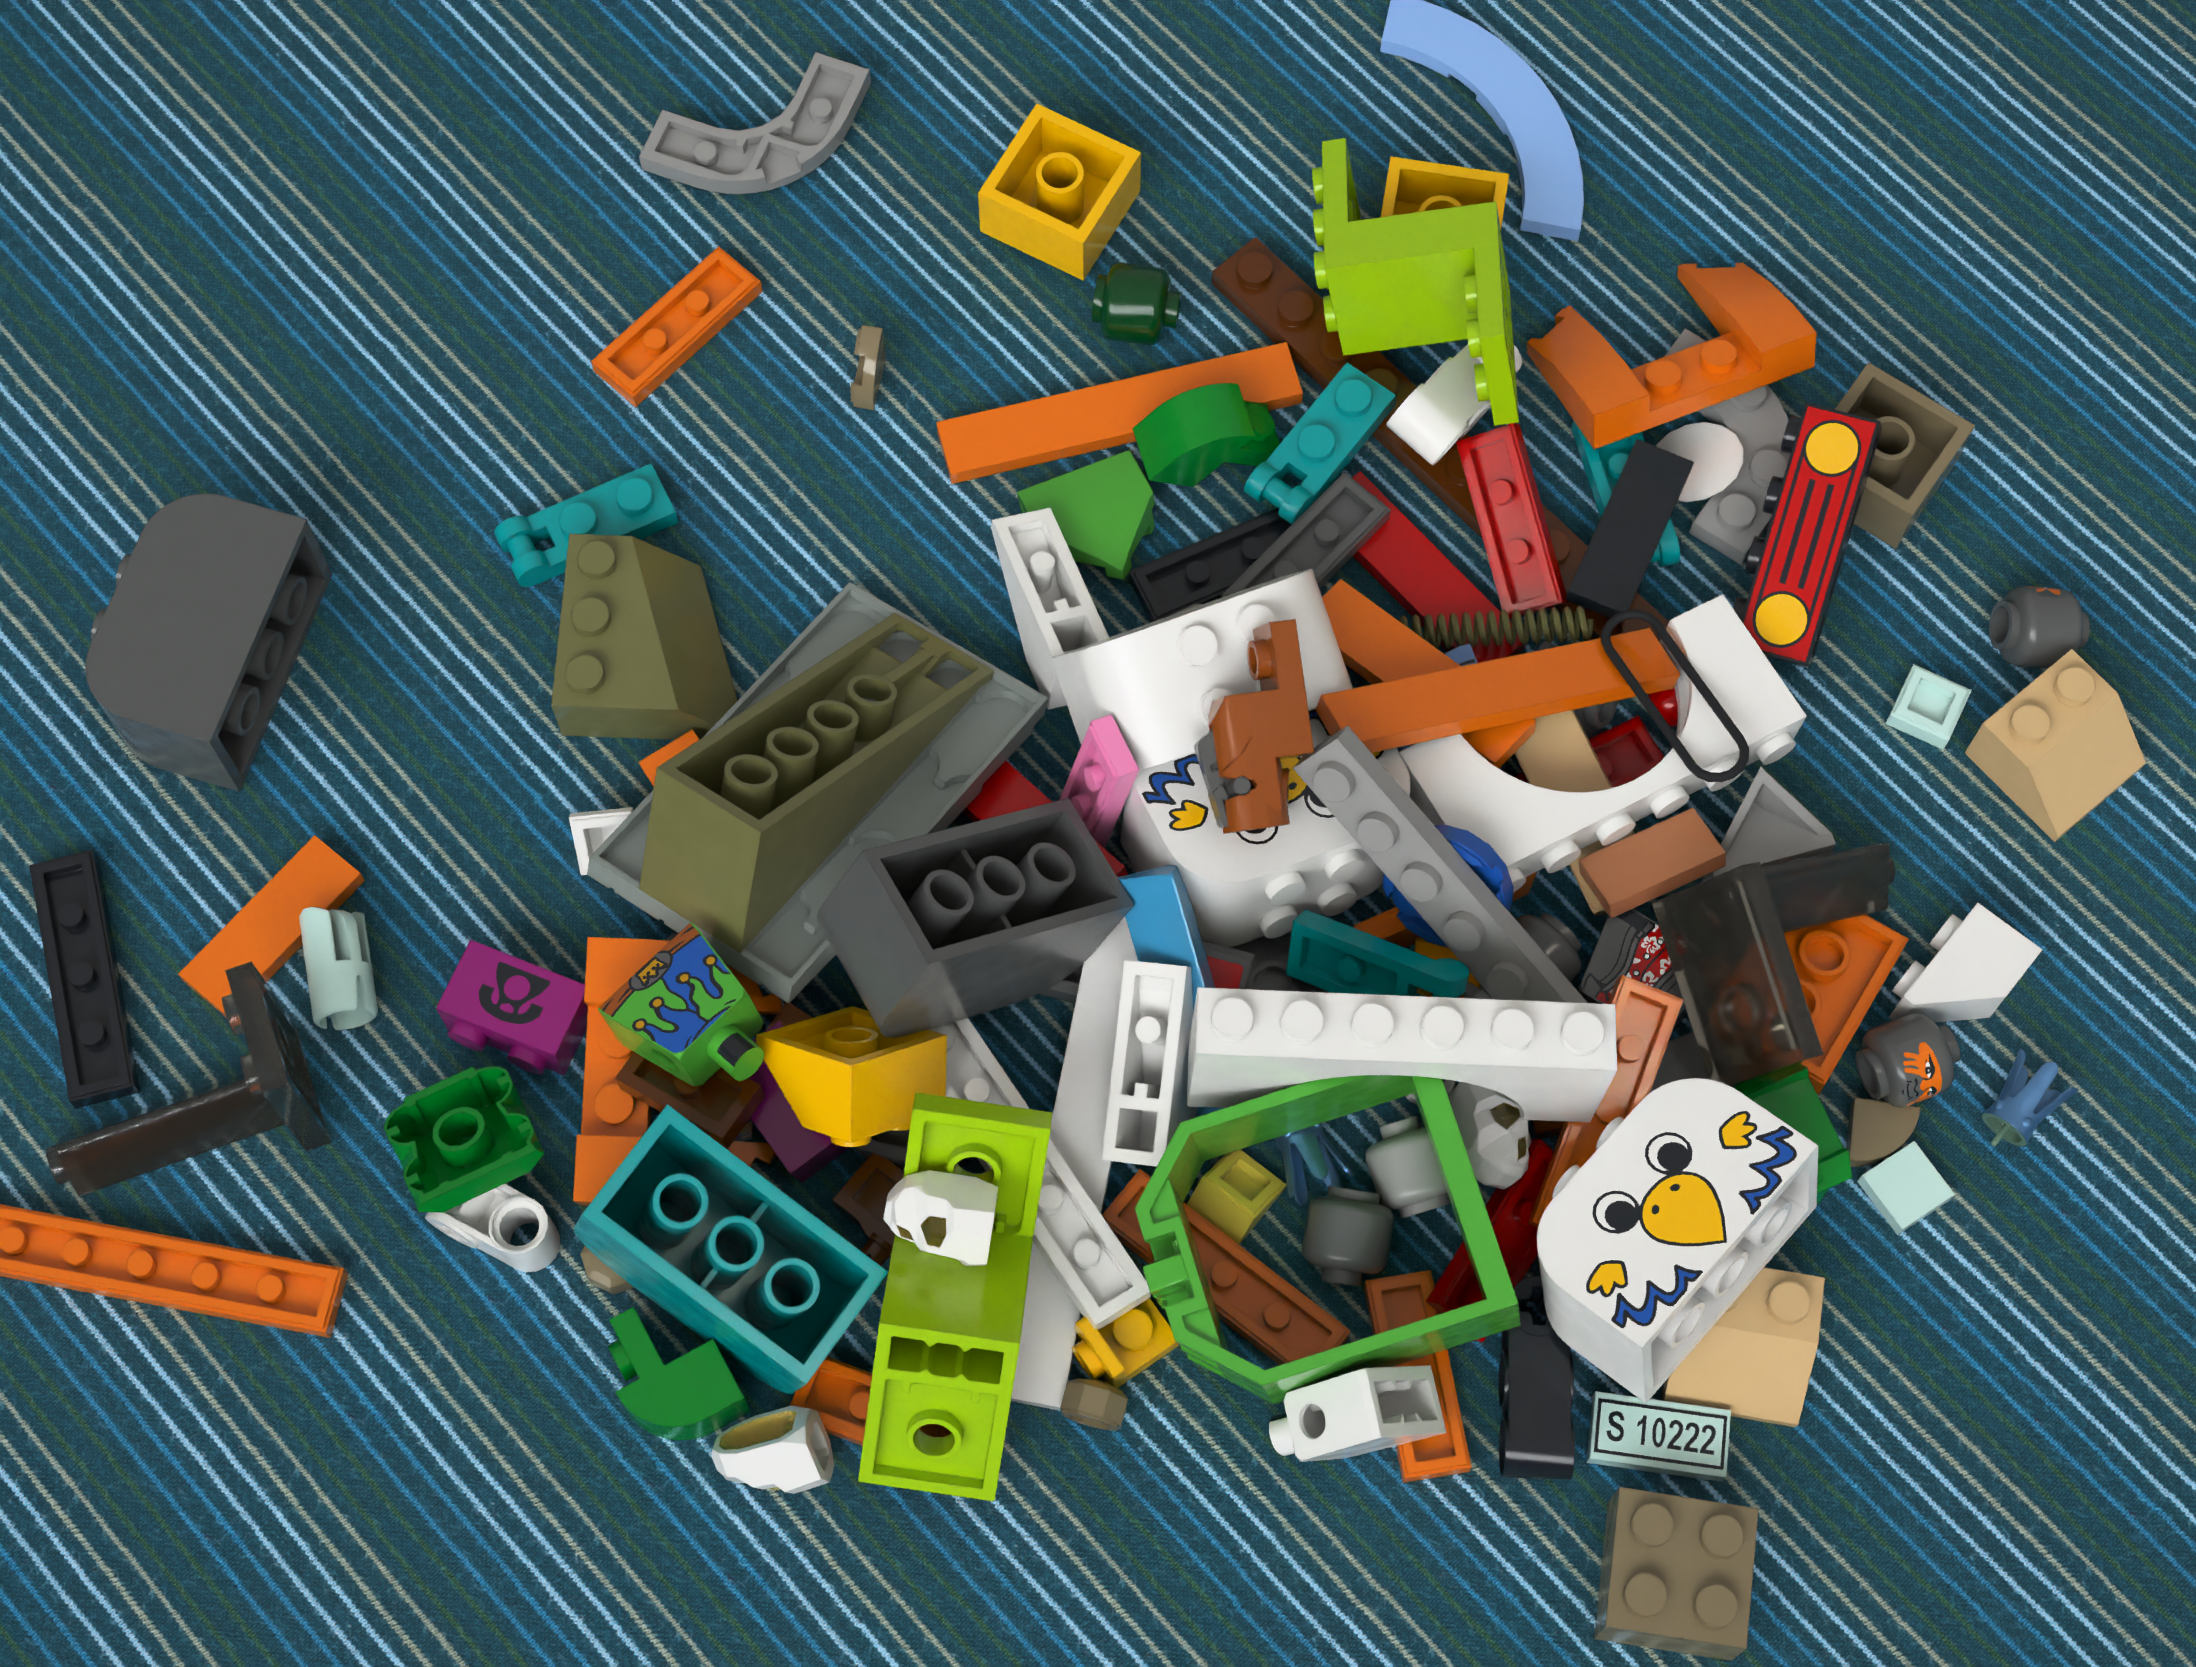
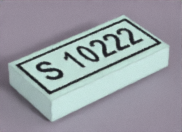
[1587,1391,1731,1482]

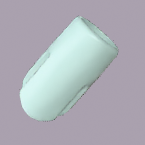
[299,907,378,1030]

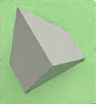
[1699,767,1836,899]

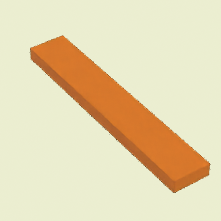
[936,342,1303,484]
[1315,628,1680,753]
[0,1204,348,1338]

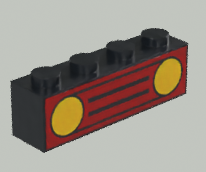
[1733,402,1882,669]

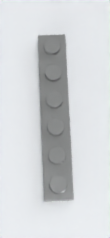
[1293,725,1587,1003]

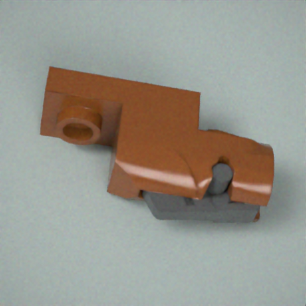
[1194,619,1314,834]

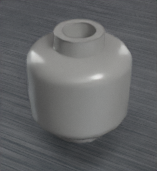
[1365,1116,1450,1218]

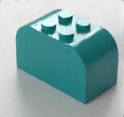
[573,1104,888,1394]

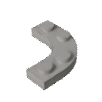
[639,52,871,194]
[1664,329,1790,565]

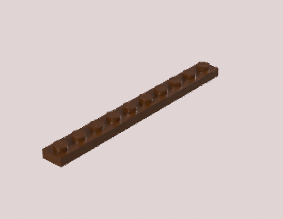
[1211,237,1669,642]

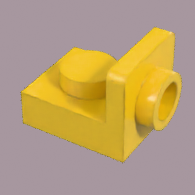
[1071,1298,1179,1388]

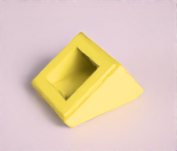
[1187,1149,1287,1244]

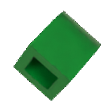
[1132,383,1280,487]
[607,1307,751,1440]

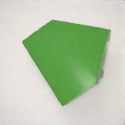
[1017,450,1155,580]

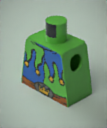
[598,922,764,1086]

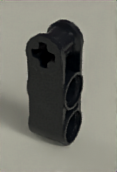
[1498,1276,1575,1480]

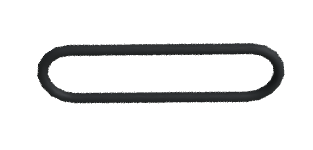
[1601,610,1749,782]

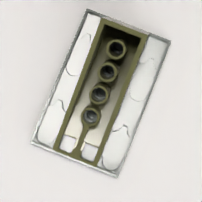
[587,582,1048,1004]

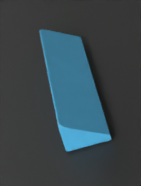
[1117,865,1224,1117]

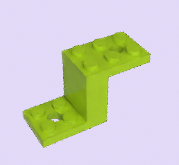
[1312,138,1519,426]
[858,1092,1053,1501]

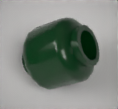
[1092,262,1181,346]

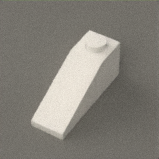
[991,508,1109,710]
[1101,960,1197,1167]

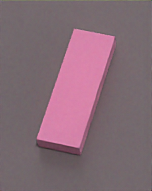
[1059,714,1139,848]

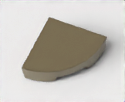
[850,325,886,410]
[1846,1097,1920,1167]

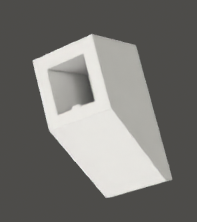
[1889,903,2042,1022]

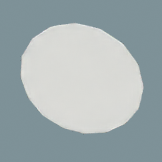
[1656,422,1743,502]

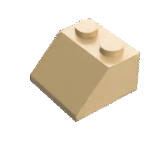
[1965,649,2146,842]
[1662,1267,1825,1428]

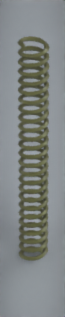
[1400,605,1594,649]

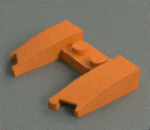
[1527,263,1817,450]
[573,937,783,1206]

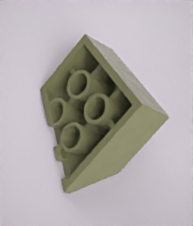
[551,534,738,740]

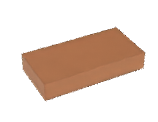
[1579,807,1726,918]

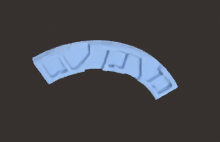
[1380,0,1584,241]

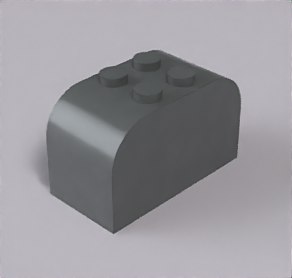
[85,494,333,792]
[817,798,1134,1038]

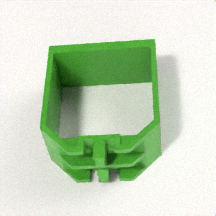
[1135,1075,1521,1404]

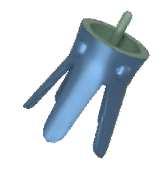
[1982,1049,2078,1147]
[1274,1123,1355,1206]

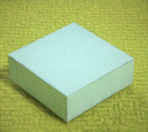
[1885,664,1972,750]
[1857,1141,1955,1235]

